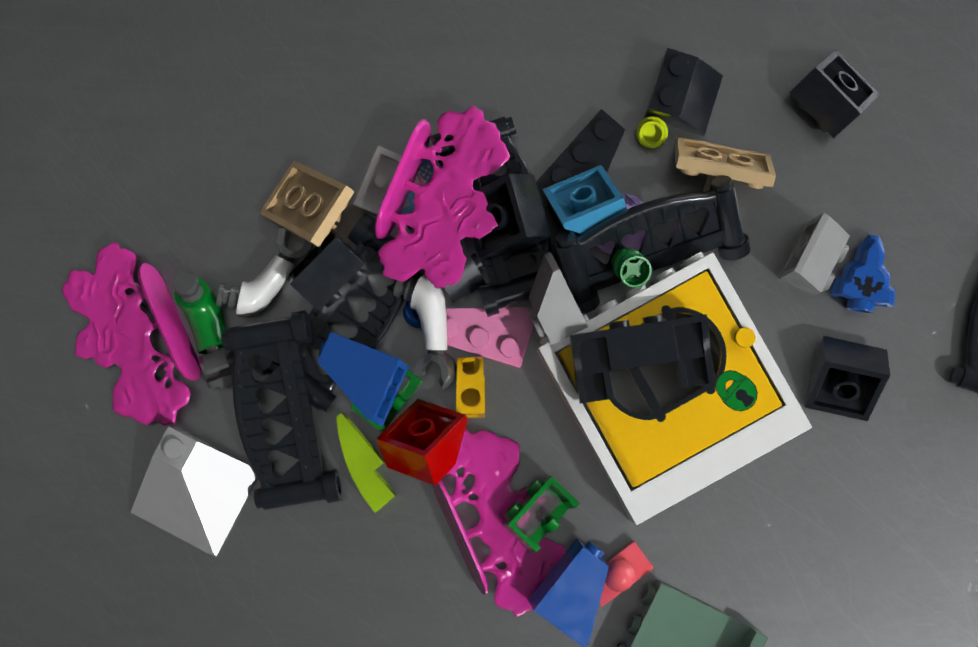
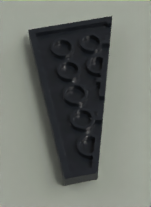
[475,109,625,270]

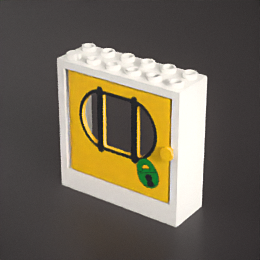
[536,251,812,525]

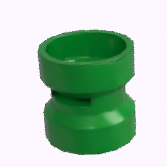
[611,247,652,288]

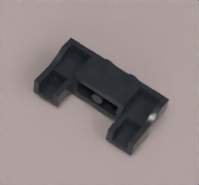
[569,314,716,404]

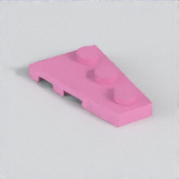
[446,307,534,368]

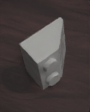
[779,213,850,296]
[528,252,588,345]

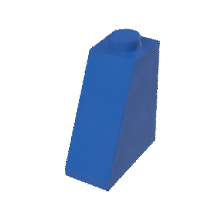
[317,332,409,427]
[528,538,609,647]

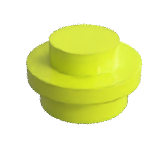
[636,116,668,148]

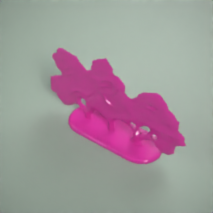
[375,105,510,289]
[62,242,201,426]
[432,429,566,617]

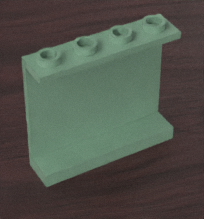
[619,580,768,647]

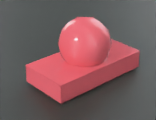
[599,541,654,607]

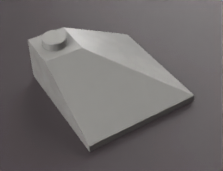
[130,426,258,557]

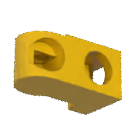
[456,357,485,418]

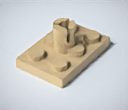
[674,136,776,192]
[259,160,355,247]

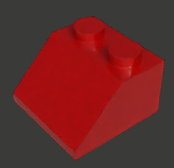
[376,399,468,486]

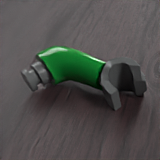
[173,272,235,389]

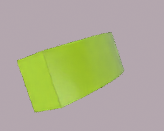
[336,413,397,513]

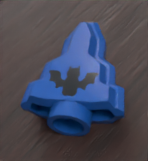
[830,234,895,313]

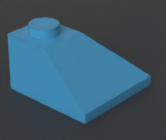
[542,165,627,234]

